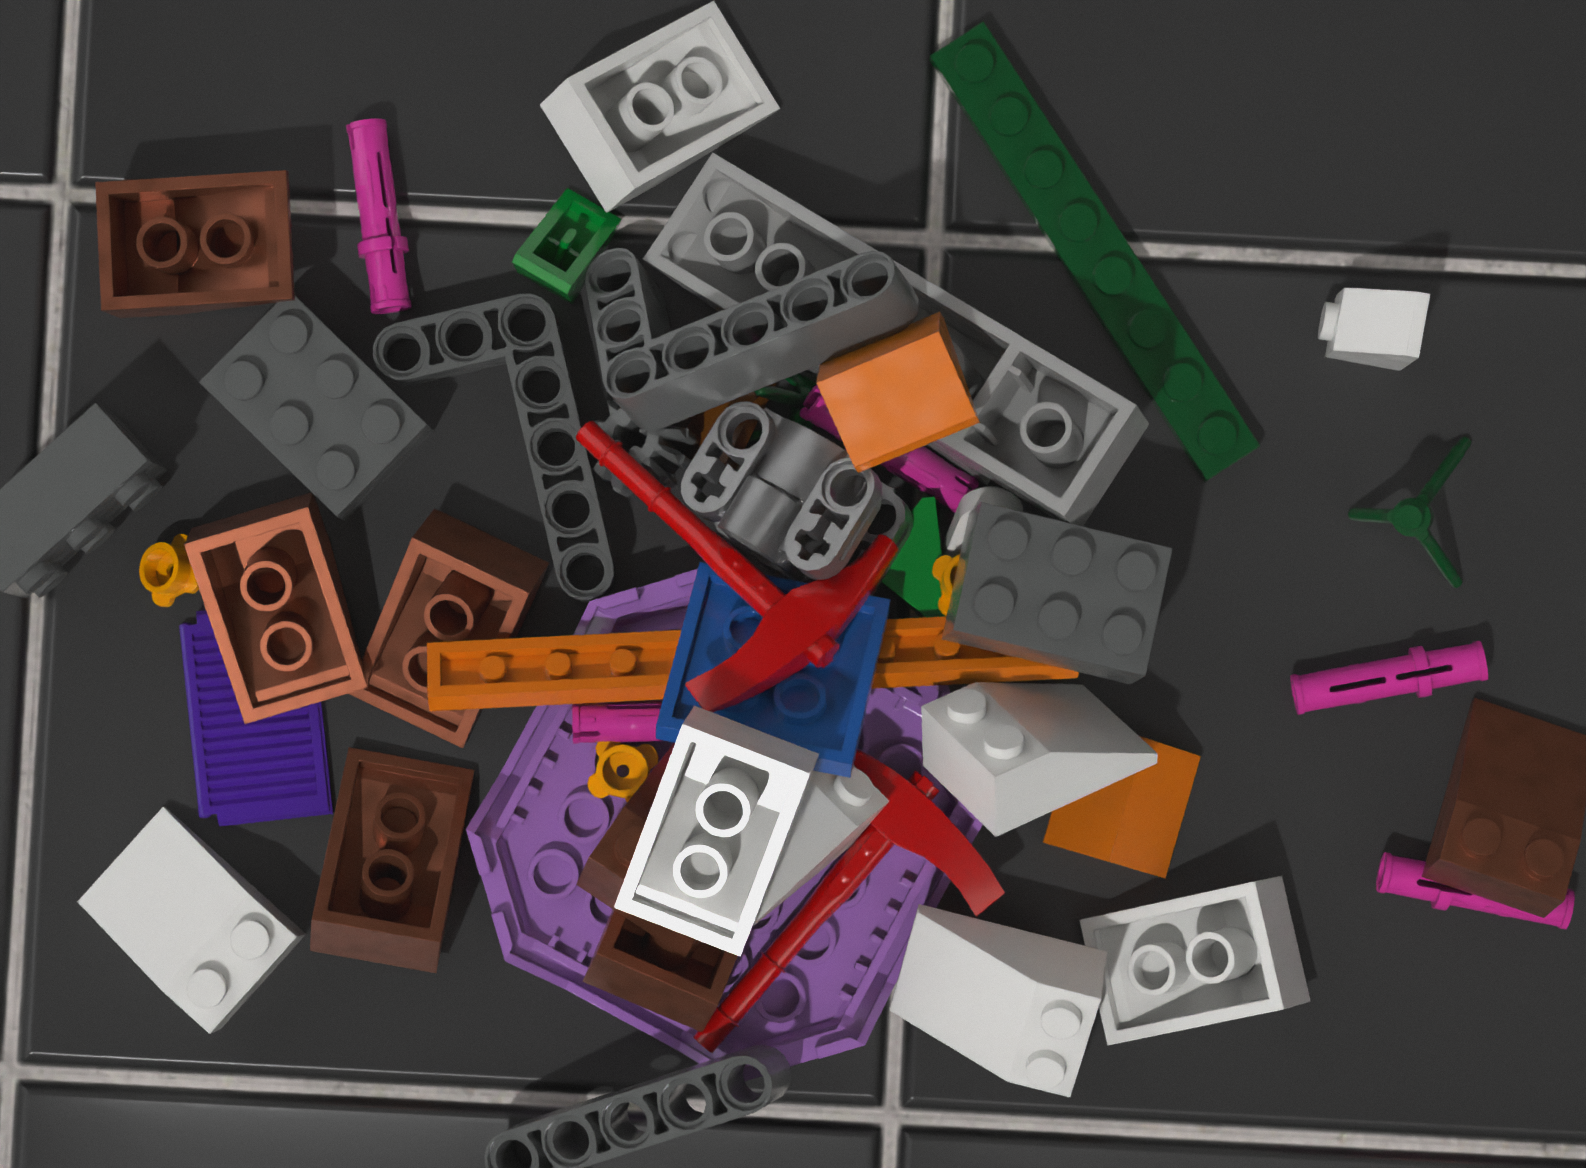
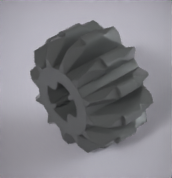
[589,400,699,497]

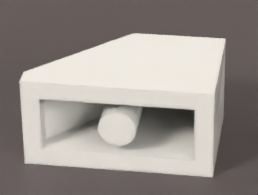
[1318,288,1430,371]

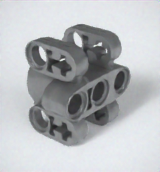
[681,401,913,596]

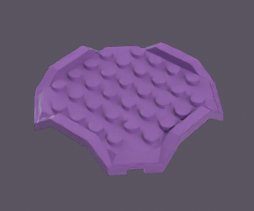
[466,569,983,1081]

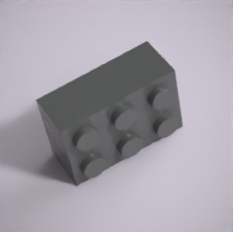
[199,296,434,521]
[0,403,168,598]
[942,502,1173,684]

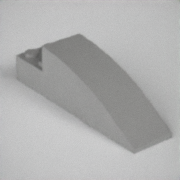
[643,153,1149,526]

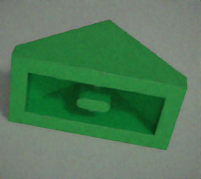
[512,188,622,305]
[880,496,945,618]

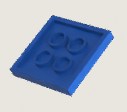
[656,562,891,778]

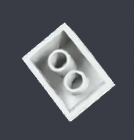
[540,1,780,213]
[921,682,1158,837]
[615,706,819,956]
[752,765,889,927]
[77,806,306,1034]
[1080,876,1311,1045]
[890,904,1107,1097]

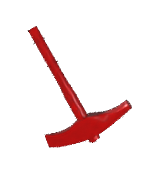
[576,421,899,712]
[693,748,1005,1054]

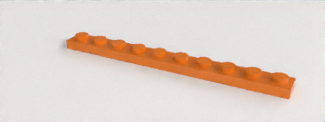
[427,616,1079,711]

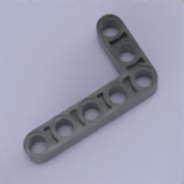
[585,248,919,431]
[373,293,616,603]
[484,1045,792,1168]

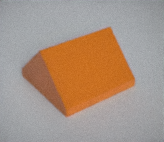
[816,312,980,473]
[1042,736,1201,879]

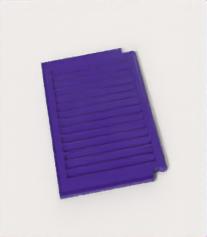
[179,610,334,826]

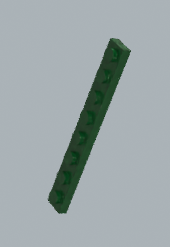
[929,22,1260,482]

